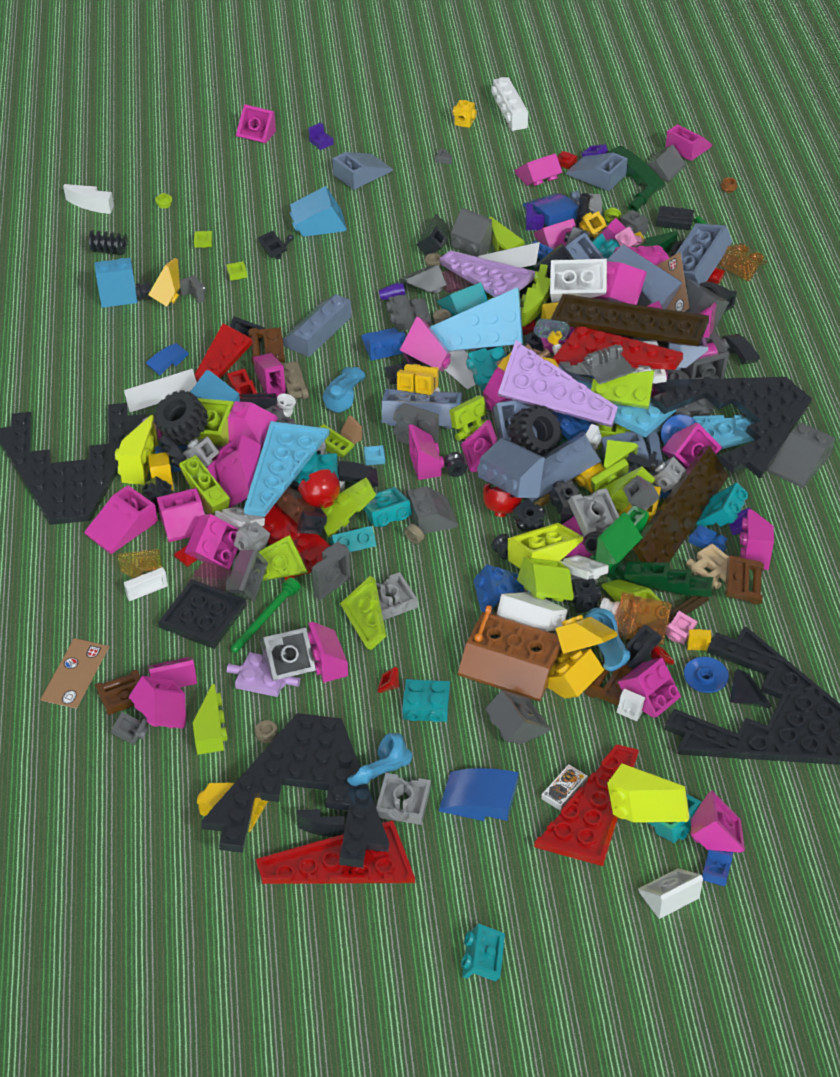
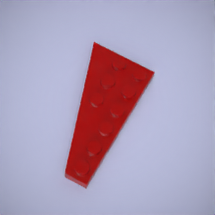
[552,327,683,370]
[245,498,330,580]
[534,744,639,866]
[256,820,415,884]

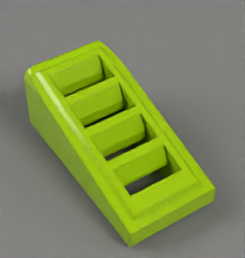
[319,424,355,458]

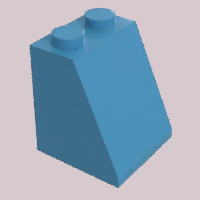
[290,186,347,237]
[94,258,138,308]
[190,370,240,403]

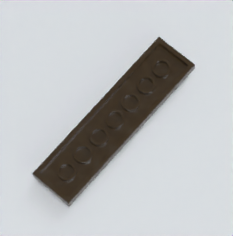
[551,294,709,347]
[632,445,729,563]

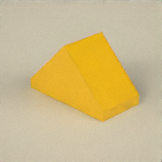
[148,452,174,491]

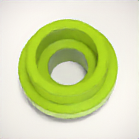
[155,193,172,208]
[604,208,622,223]

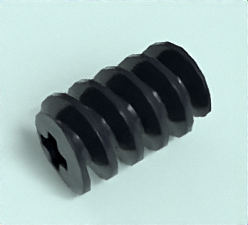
[89,230,128,255]

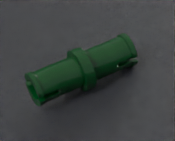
[628,185,654,212]

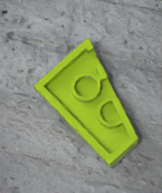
[591,370,654,409]
[321,477,376,537]
[259,535,308,581]
[340,576,387,650]

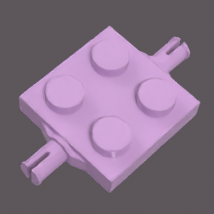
[227,652,301,697]

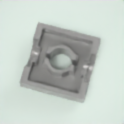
[568,488,619,537]
[376,572,418,620]
[376,773,431,825]

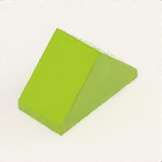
[604,440,638,470]

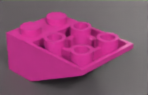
[216,434,261,508]
[84,485,158,554]

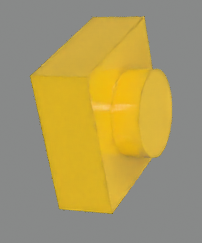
[687,629,711,651]

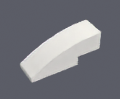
[63,184,114,214]

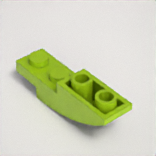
[520,264,551,326]

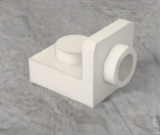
[616,689,645,721]

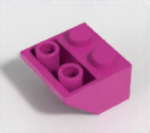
[665,124,712,161]
[157,488,204,542]
[739,509,774,570]
[184,514,239,570]
[307,622,348,683]
[618,658,681,718]
[129,676,186,729]

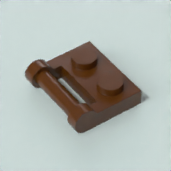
[248,327,285,365]
[725,555,764,605]
[584,660,634,706]
[94,669,141,715]

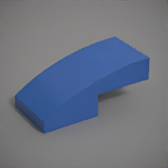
[146,343,189,376]
[702,850,734,886]

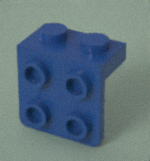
[362,328,406,361]
[474,564,525,612]

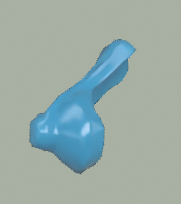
[323,367,366,412]
[583,608,630,672]
[347,733,412,787]

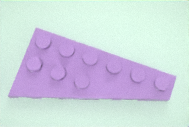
[440,250,535,297]
[498,340,618,427]

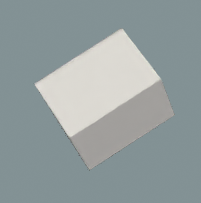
[638,868,703,919]

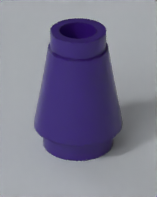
[379,282,406,300]

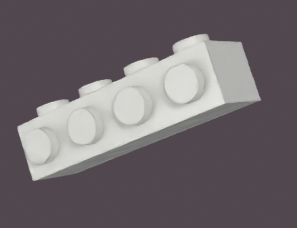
[491,77,528,131]

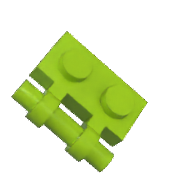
[449,395,487,441]

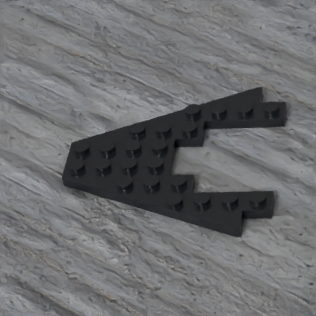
[651,377,812,479]
[0,403,146,525]
[665,626,840,765]
[201,713,389,868]

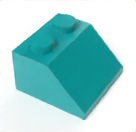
[437,282,488,317]

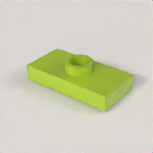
[591,459,629,493]

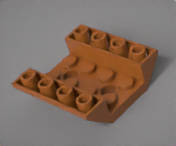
[458,611,562,702]

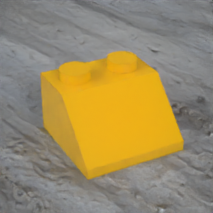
[555,615,618,654]

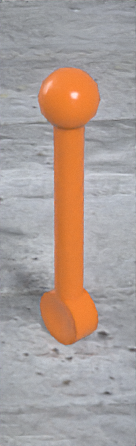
[474,605,492,642]

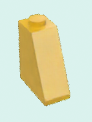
[197,783,268,832]

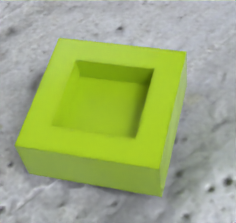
[194,231,213,248]
[226,261,248,281]

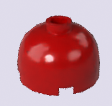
[298,469,340,508]
[483,483,523,517]

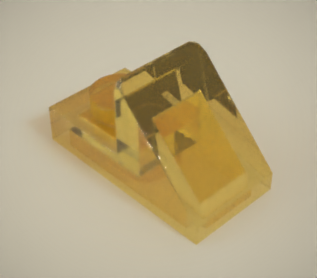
[118,549,162,579]

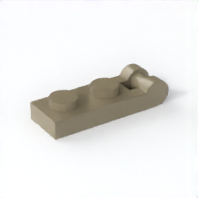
[282,361,309,400]

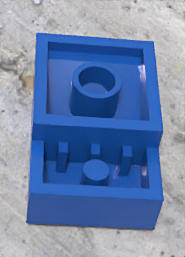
[523,193,578,227]
[439,768,519,821]

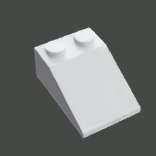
[550,259,607,303]

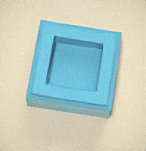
[364,445,385,465]

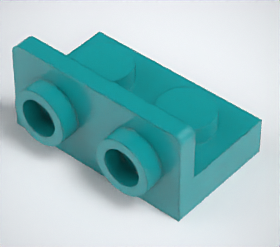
[592,233,620,260]
[329,526,376,552]
[461,924,505,982]

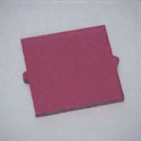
[442,270,474,293]
[187,561,232,591]

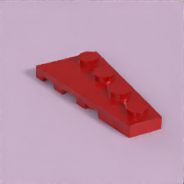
[194,323,253,382]

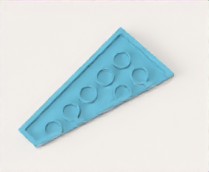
[430,287,523,351]
[574,379,677,437]
[658,415,754,449]
[244,421,329,517]

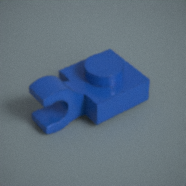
[689,525,728,552]

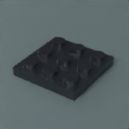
[158,579,247,649]

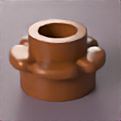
[721,178,737,193]

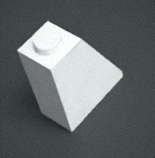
[497,592,567,631]

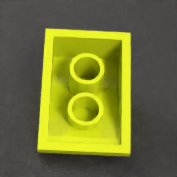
[115,415,159,485]
[508,523,583,568]
[608,764,689,822]

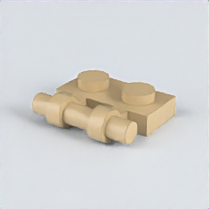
[686,544,729,590]

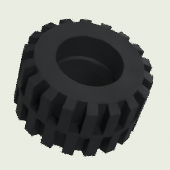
[153,390,209,445]
[508,405,562,456]

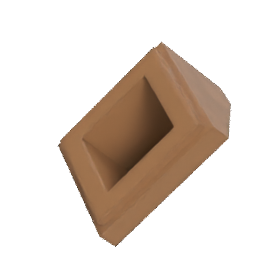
[340,415,362,444]

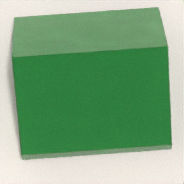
[596,512,643,564]

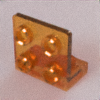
[719,243,768,281]
[616,592,672,645]

